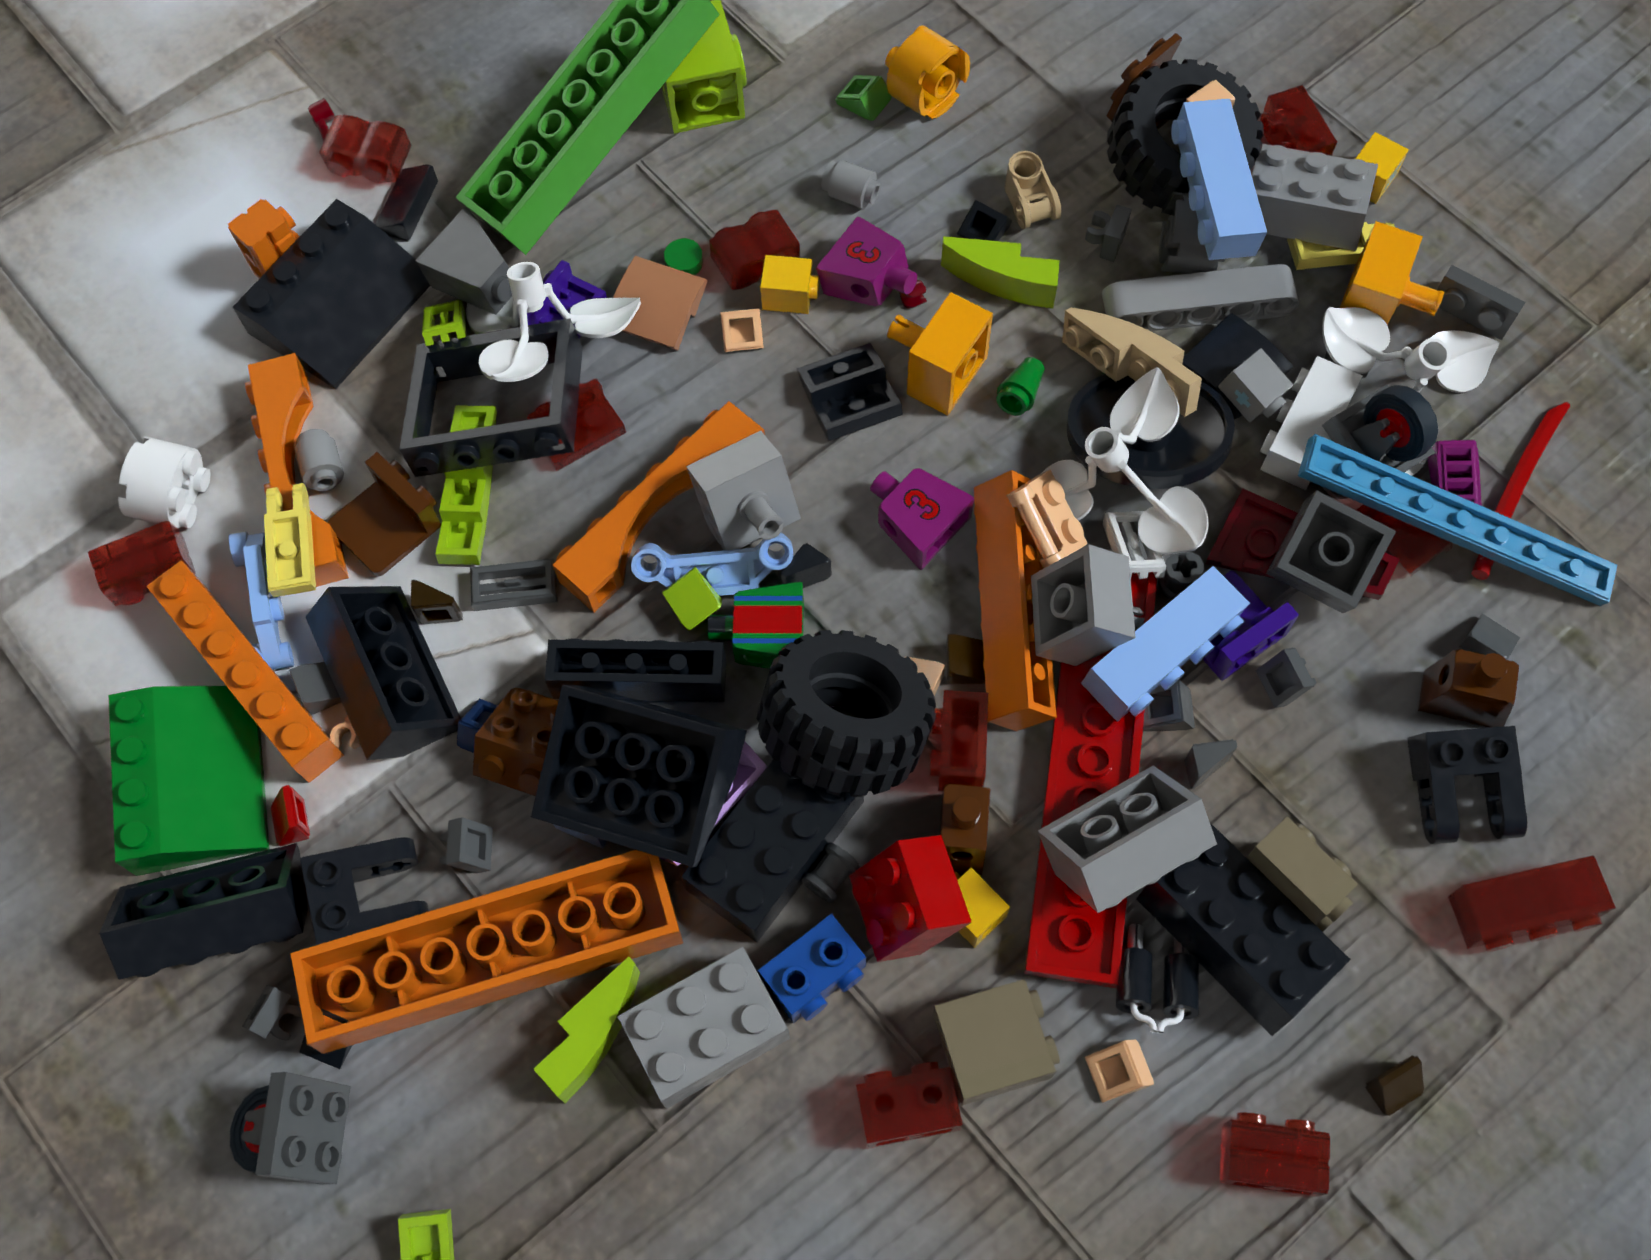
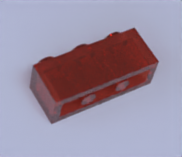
[1448,855,1616,952]

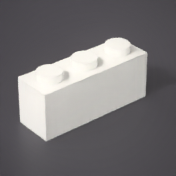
[1260,356,1363,490]

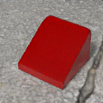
[271,785,310,846]

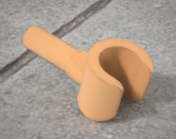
[330,715,360,749]

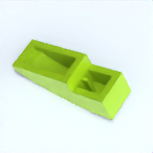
[941,236,1060,309]
[534,956,640,1104]

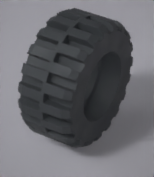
[1107,59,1264,215]
[756,630,936,797]

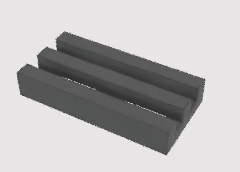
[470,558,558,611]

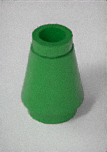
[996,357,1045,416]

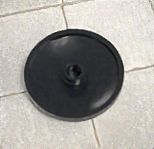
[1067,374,1235,489]

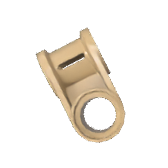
[1005,151,1061,229]

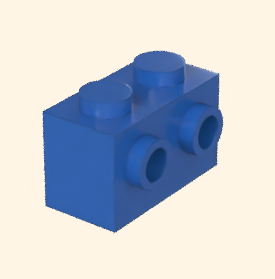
[758,913,866,1023]

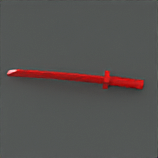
[1471,402,1570,580]

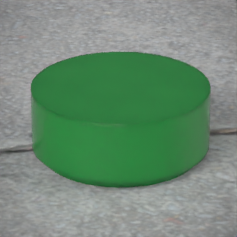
[664,238,703,275]

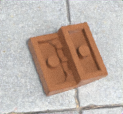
[613,256,708,351]

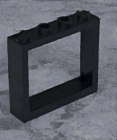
[399,318,583,477]

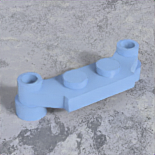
[229,531,294,670]
[631,533,793,596]

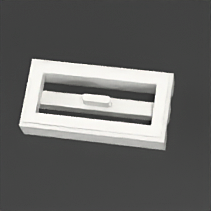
[1102,511,1166,579]

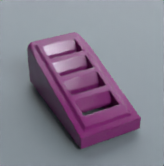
[1427,440,1482,506]

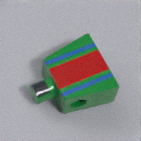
[708,582,804,669]

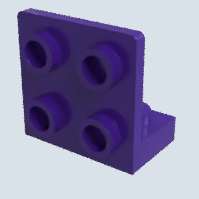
[1203,570,1299,681]

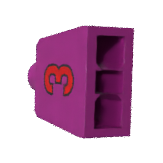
[816,216,917,307]
[870,468,974,570]

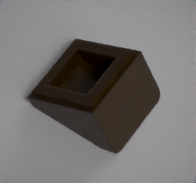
[411,580,463,624]
[946,634,985,684]
[1365,1055,1424,1116]

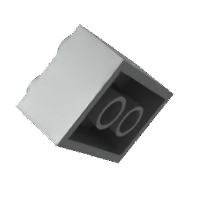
[1251,144,1378,251]
[1038,765,1217,913]
[617,947,790,1109]

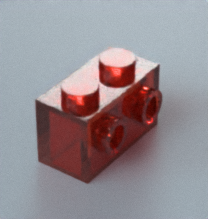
[1260,85,1337,156]
[930,690,988,791]
[856,1062,963,1149]

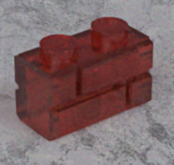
[88,521,196,606]
[1220,1112,1330,1197]

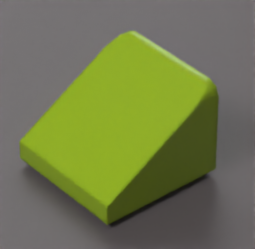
[662,566,722,631]

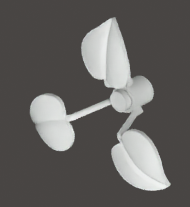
[466,262,641,382]
[1322,307,1499,476]
[1042,367,1209,555]

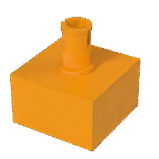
[1340,221,1444,325]
[887,292,993,416]

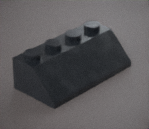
[305,586,461,760]
[99,843,308,980]

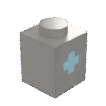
[1218,348,1293,423]

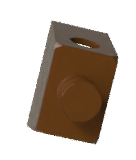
[1418,649,1519,728]
[939,784,990,877]

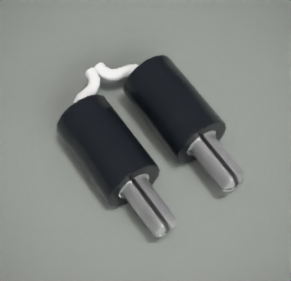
[1116,924,1199,1033]

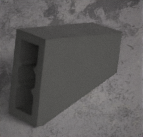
[415,208,512,315]

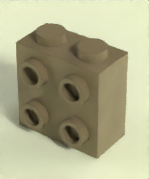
[1247,817,1358,932]
[933,979,1060,1106]

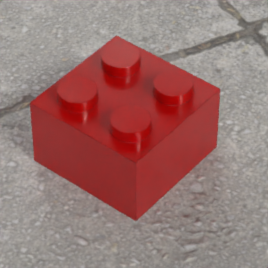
[849,835,972,962]

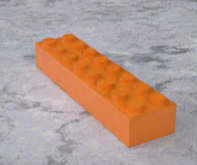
[290,850,683,1054]

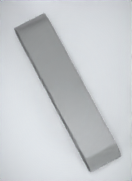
[1101,264,1299,331]

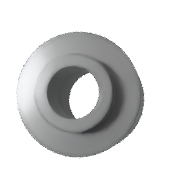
[821,160,881,209]
[294,429,344,491]

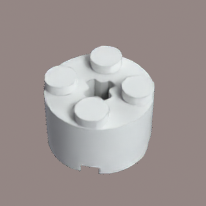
[118,436,211,529]

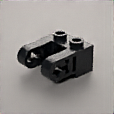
[1407,726,1527,844]
[300,837,429,945]

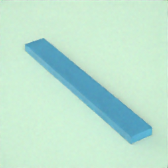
[1298,434,1617,606]

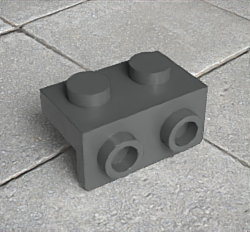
[1437,265,1526,340]

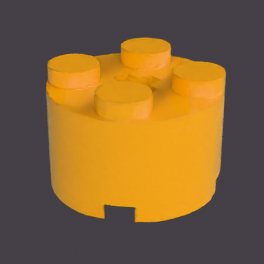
[885,25,970,119]

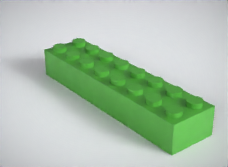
[455,0,720,255]

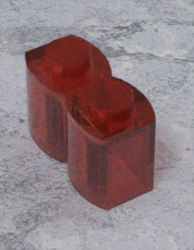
[319,115,412,183]
[709,210,800,290]

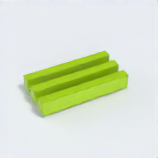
[422,300,466,346]

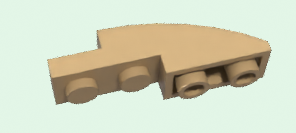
[1062,307,1202,417]

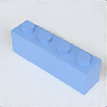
[1171,98,1267,260]
[1081,566,1250,722]

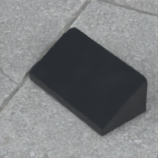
[375,164,438,241]

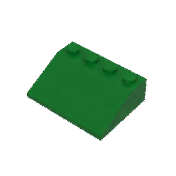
[108,686,270,876]

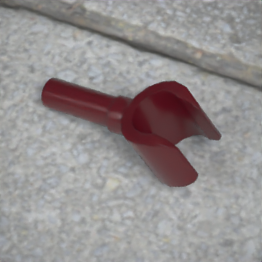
[308,98,335,152]
[898,280,927,308]

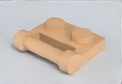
[1007,469,1088,569]

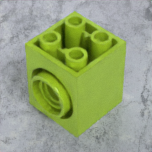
[661,0,747,134]

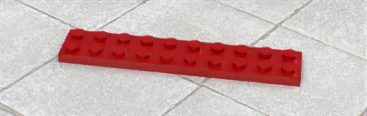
[1024,572,1157,988]

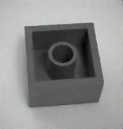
[1266,491,1396,613]

